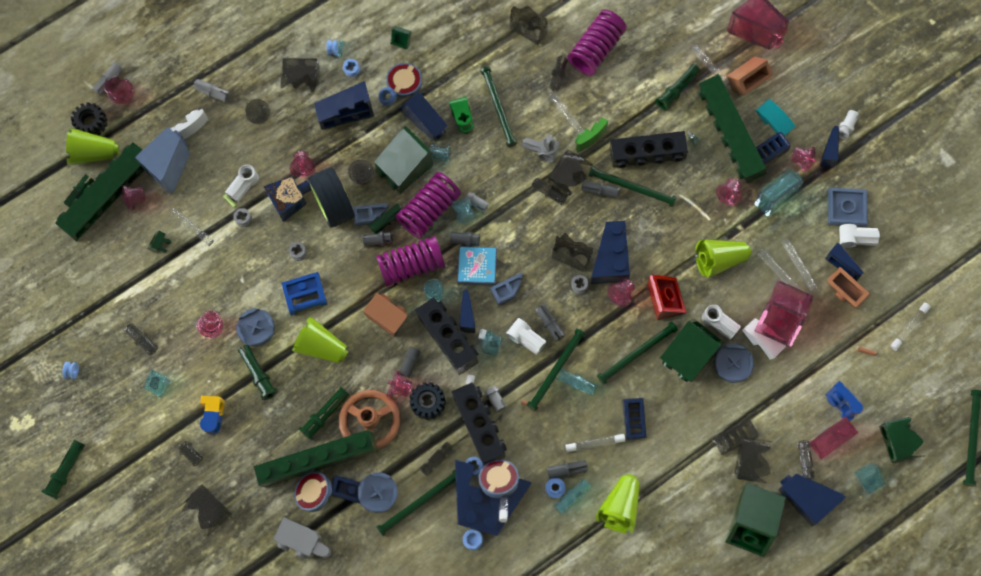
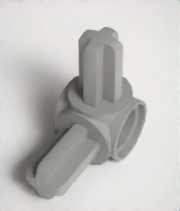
[522,134,560,162]

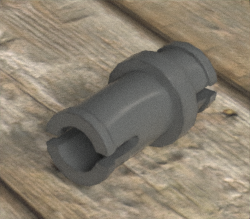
[363,231,393,247]
[450,232,480,247]
[398,347,421,378]

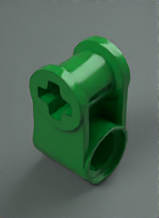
[449,96,474,134]

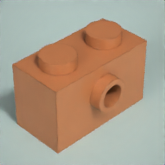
[726,56,773,95]
[827,267,871,310]
[363,293,408,337]

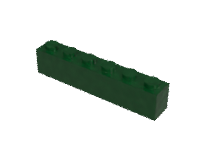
[698,74,767,183]
[55,142,145,242]
[254,430,378,488]

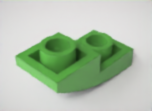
[575,118,608,152]

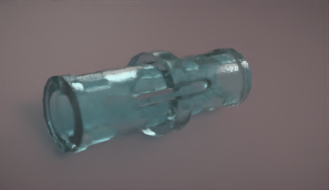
[557,368,598,396]
[554,478,592,515]

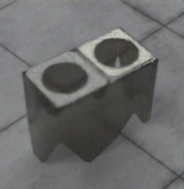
[510,6,548,45]
[280,58,320,93]
[548,150,593,195]
[552,233,593,272]
[735,437,773,483]
[179,484,232,536]

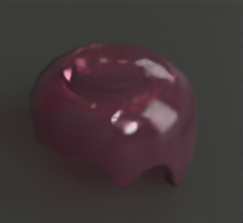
[104,76,135,104]

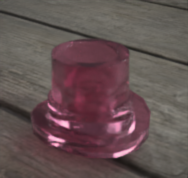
[791,146,816,171]
[289,151,316,177]
[716,178,742,205]
[122,185,146,210]
[608,279,635,307]
[196,310,223,338]
[386,370,412,397]

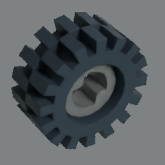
[409,382,446,420]

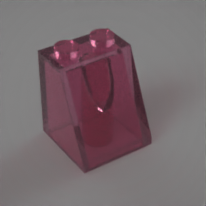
[727,0,790,50]
[754,280,814,348]

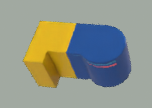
[200,396,225,435]

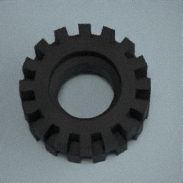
[71,102,108,136]

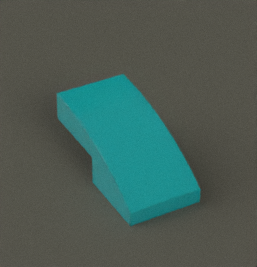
[755,99,796,136]

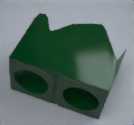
[879,417,925,463]

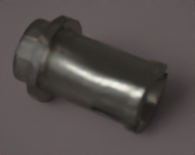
[178,441,203,466]

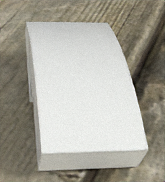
[170,109,208,140]
[742,318,786,359]

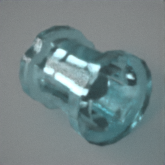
[430,143,451,163]

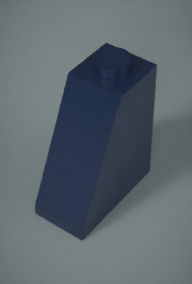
[399,92,448,139]
[778,473,846,527]

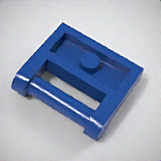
[281,272,328,316]
[825,381,863,422]

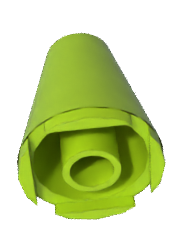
[66,128,119,165]
[695,239,751,278]
[292,316,349,363]
[595,474,640,534]

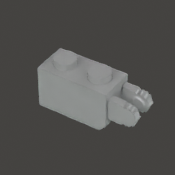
[273,518,332,559]

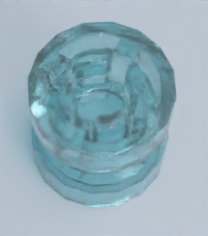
[452,198,476,223]
[424,279,444,302]

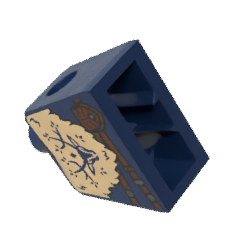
[264,177,312,222]

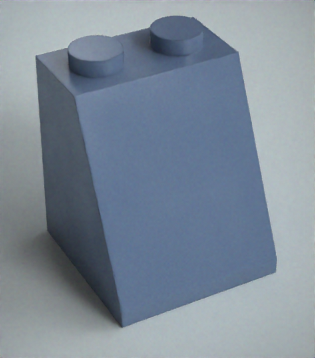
[135,127,190,195]

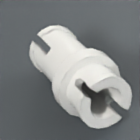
[839,110,859,139]

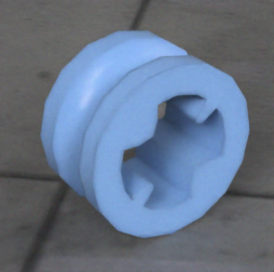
[327,40,338,56]
[343,59,360,77]
[62,361,79,379]
[465,457,483,476]

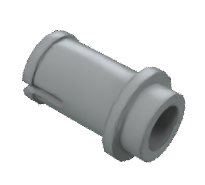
[464,192,489,213]
[485,386,507,413]

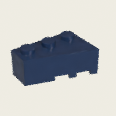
[314,81,375,130]
[591,221,630,284]

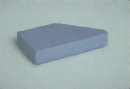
[353,203,388,226]
[490,273,523,306]

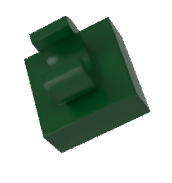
[390,26,411,50]
[147,231,171,253]

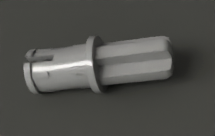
[93,62,123,95]
[193,79,230,103]

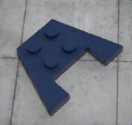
[455,460,532,536]

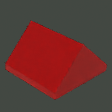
[647,275,686,320]

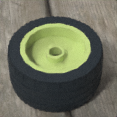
[307,167,355,228]

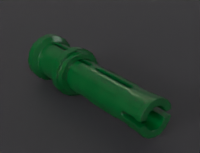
[655,64,701,111]
[238,344,278,400]
[298,387,349,441]
[41,440,85,500]

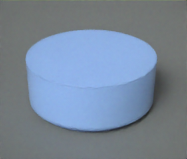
[463,529,483,550]

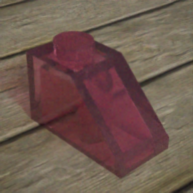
[809,416,858,459]

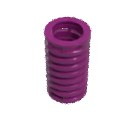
[567,9,627,76]
[396,172,461,239]
[376,235,446,288]

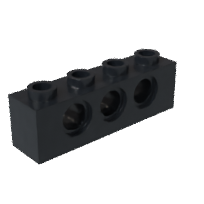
[610,131,688,168]
[415,297,479,376]
[451,382,507,466]

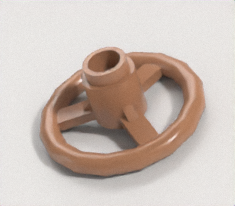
[339,390,401,450]

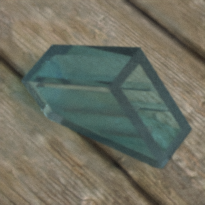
[755,169,804,216]

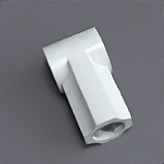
[225,165,259,202]
[839,224,880,248]
[702,305,741,340]
[506,318,547,356]

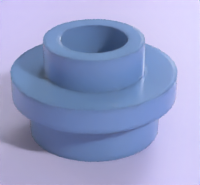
[378,87,396,106]
[545,478,566,498]

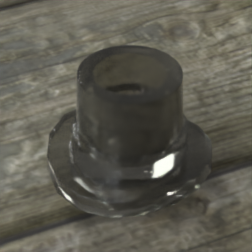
[245,99,270,124]
[348,160,374,185]

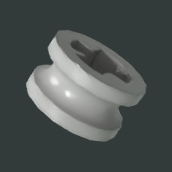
[233,208,252,227]
[289,242,307,261]
[571,275,589,294]

